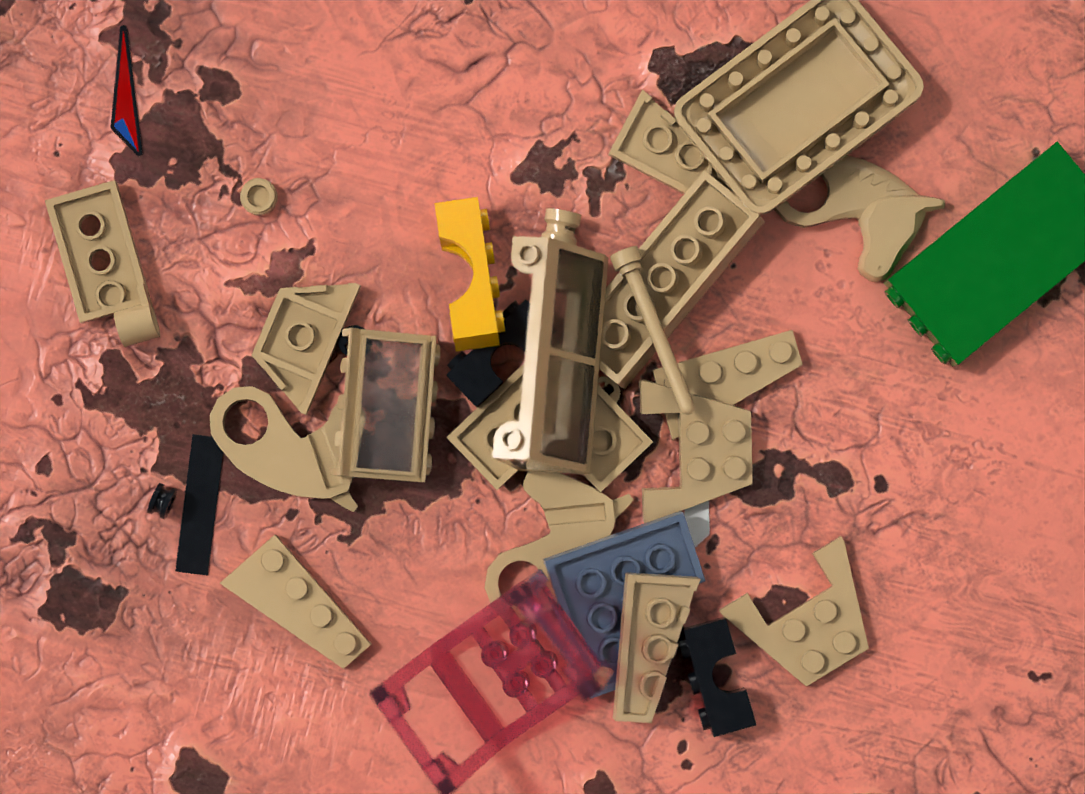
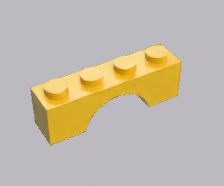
[434,197,505,352]

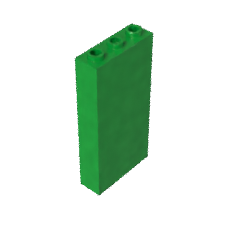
[884,141,1085,367]

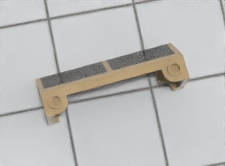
[492,236,608,474]

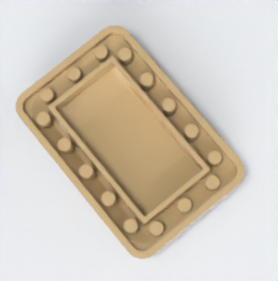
[674,0,924,215]

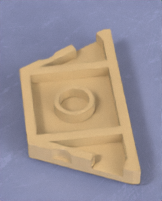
[252,283,361,415]

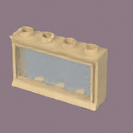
[331,328,440,482]

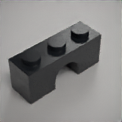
[446,299,556,408]
[678,617,756,737]

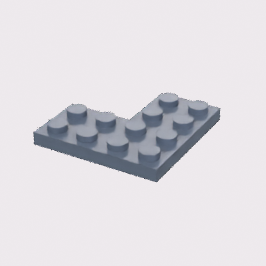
[543,511,706,699]

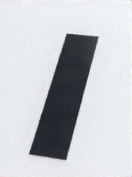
[175,434,223,576]

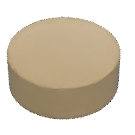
[240,178,278,216]

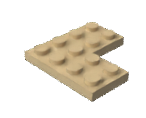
[447,337,653,493]

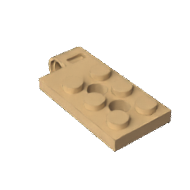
[45,180,160,347]

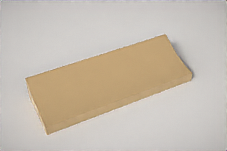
[599,170,765,389]

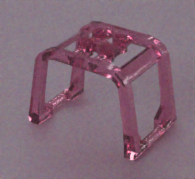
[368,568,614,794]

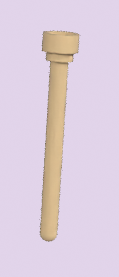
[610,246,695,415]

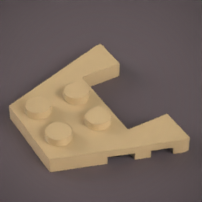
[639,379,753,523]
[719,536,869,687]

